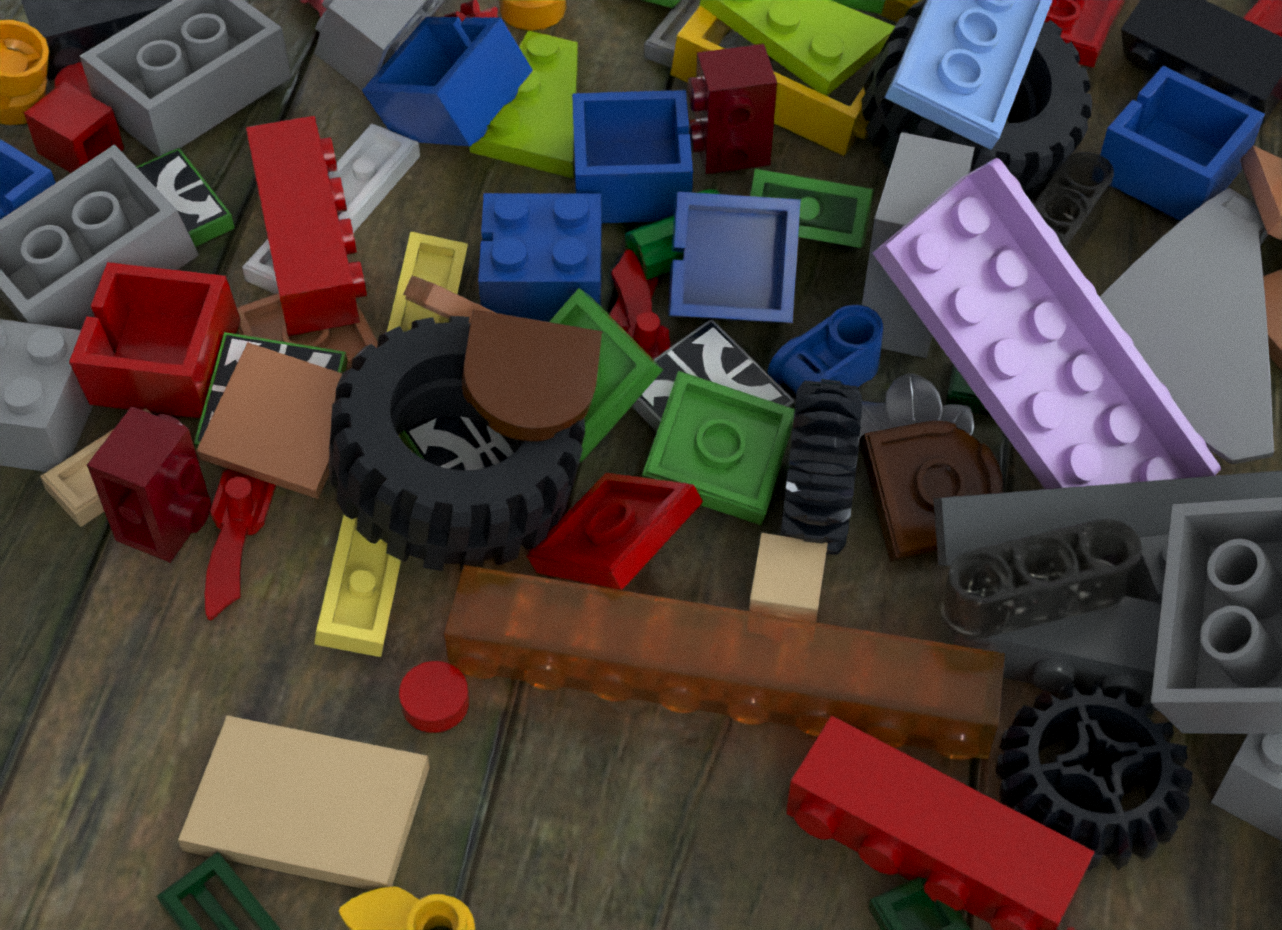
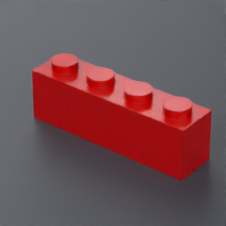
[246,115,367,336]
[786,715,1095,930]

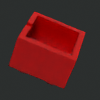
[69,262,241,418]

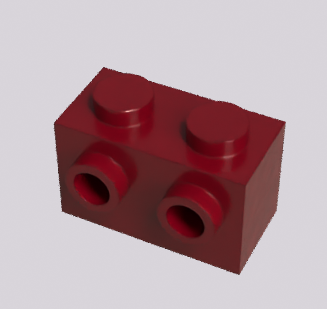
[688,44,777,174]
[87,406,211,563]

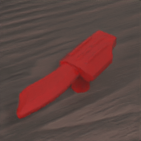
[611,249,671,360]
[204,469,276,620]

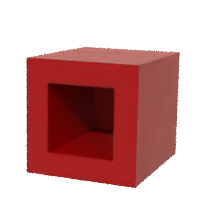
[24,81,124,173]

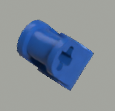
[768,305,884,394]

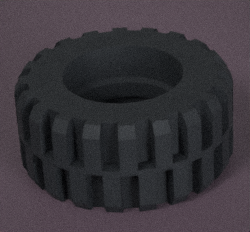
[862,0,1092,200]
[328,316,585,572]

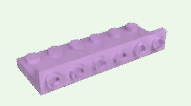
[872,158,1221,565]

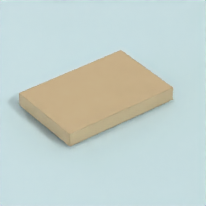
[178,716,430,891]

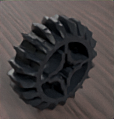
[780,379,862,555]
[995,681,1193,871]

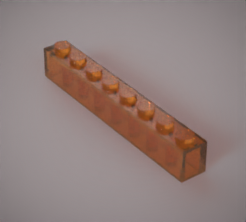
[444,565,1005,760]

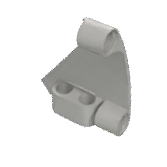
[1100,188,1274,465]

